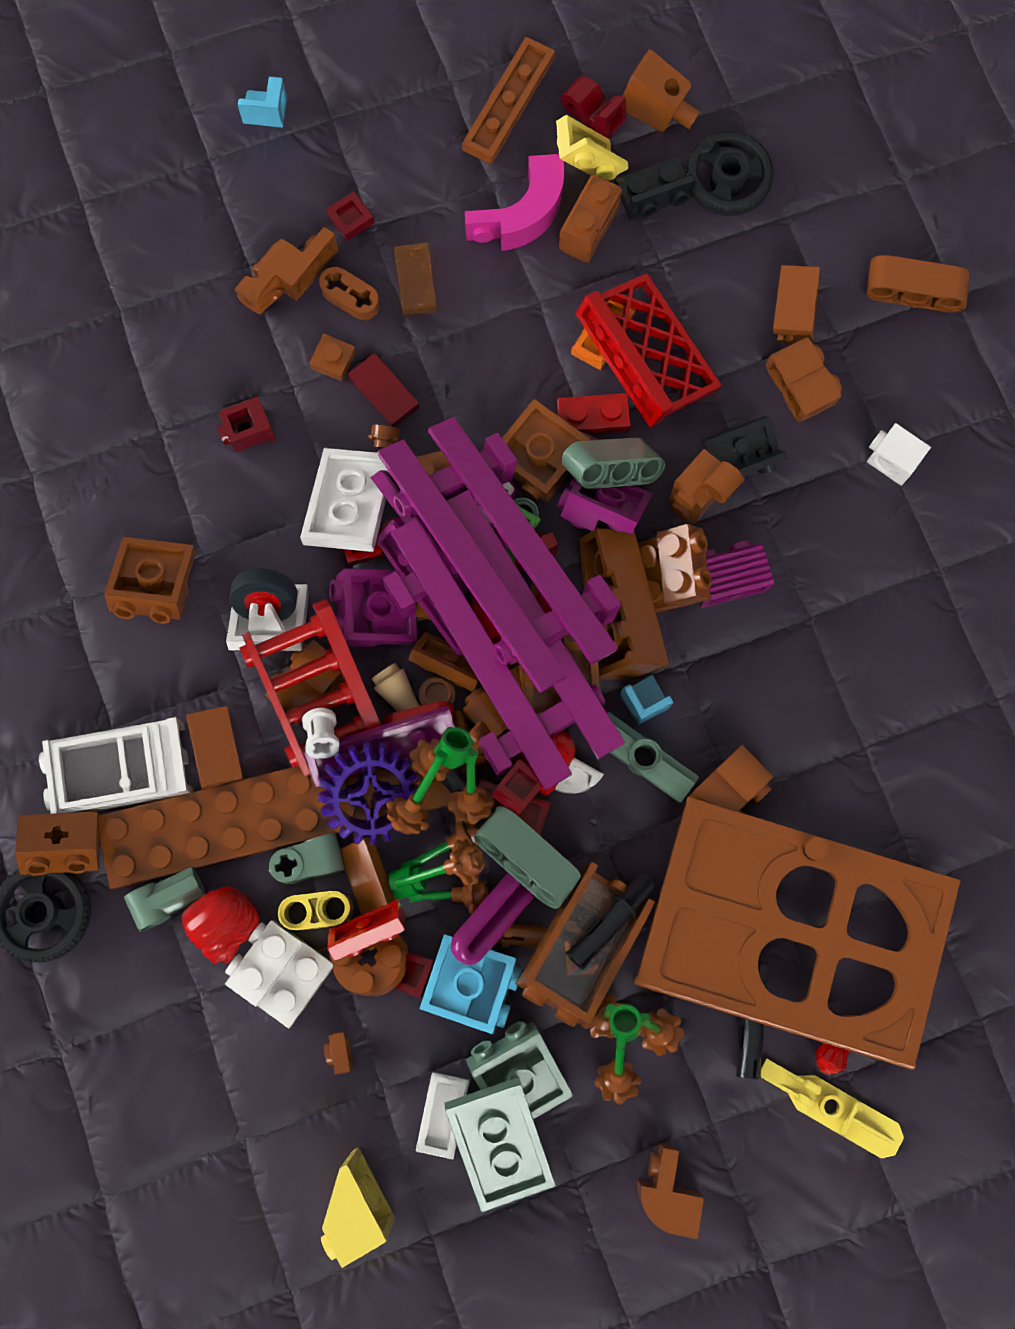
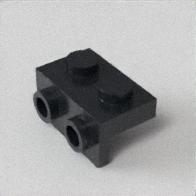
[700,415,788,482]

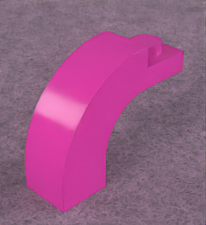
[464,154,564,251]

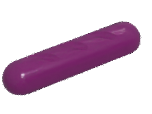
[451,844,557,966]

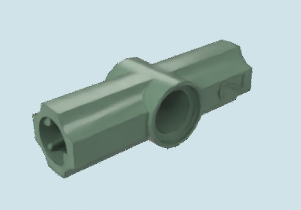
[607,712,699,803]

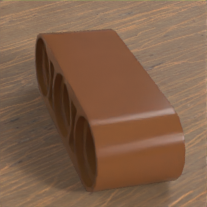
[866,255,970,313]

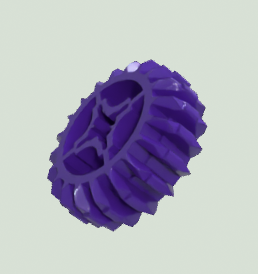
[317,742,419,845]

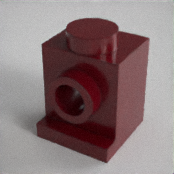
[217,396,276,453]

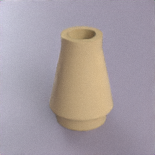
[371,663,420,712]

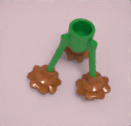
[387,727,495,834]
[389,818,490,914]
[581,994,685,1105]

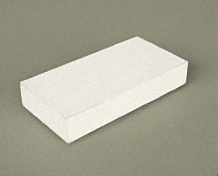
[416,1072,470,1159]

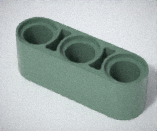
[562,438,665,489]
[474,806,581,909]

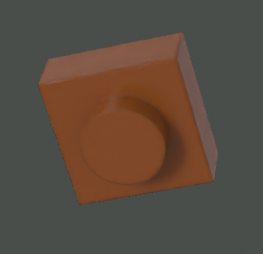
[309,333,356,382]
[324,1030,354,1075]

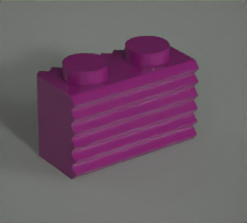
[699,541,774,608]

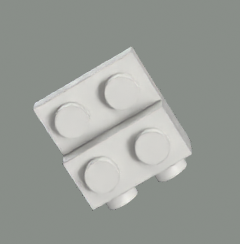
[225,920,333,1029]

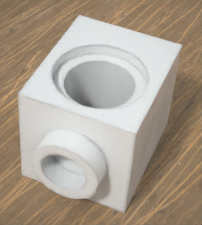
[867,423,931,486]

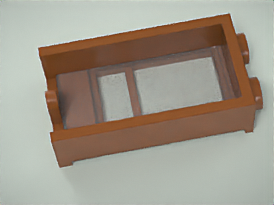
[515,862,656,1027]

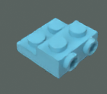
[419,934,523,1034]

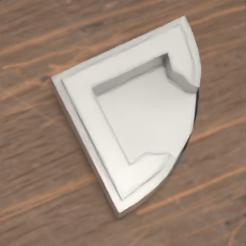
[554,757,604,794]

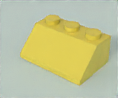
[321,1147,395,1268]

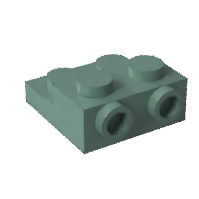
[466,1021,573,1119]

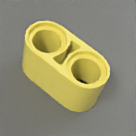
[278,891,354,931]

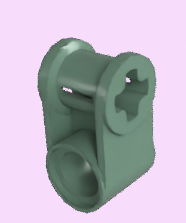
[269,833,346,884]

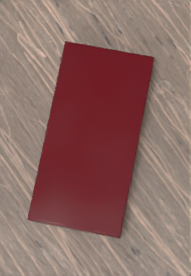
[348,353,420,427]

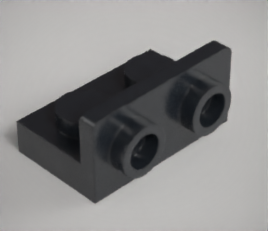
[615,156,696,220]

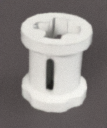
[302,708,339,759]

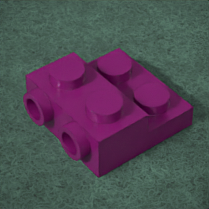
[557,477,653,535]
[329,568,417,647]

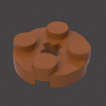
[329,933,408,997]

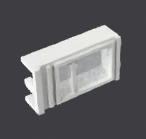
[39,717,194,814]

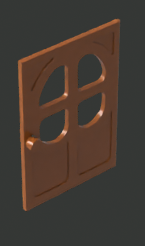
[634,797,961,1070]

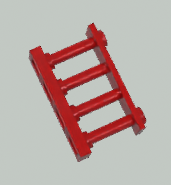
[239,599,381,776]

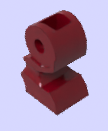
[560,76,627,139]
[491,759,542,817]

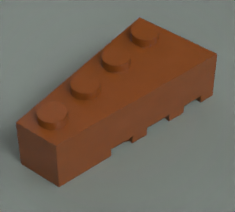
[579,528,669,680]

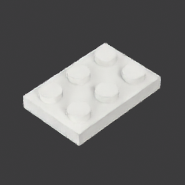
[300,448,391,552]

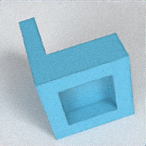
[238,77,287,128]
[620,675,674,726]

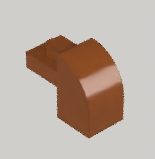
[637,1143,704,1239]

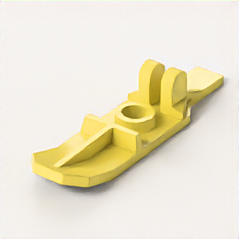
[761,1058,904,1159]

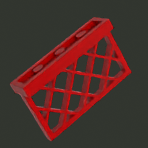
[575,273,722,428]

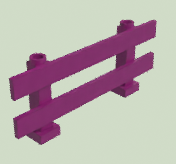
[377,417,621,693]
[383,490,625,791]

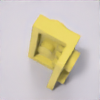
[556,115,628,181]

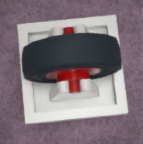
[226,568,309,651]

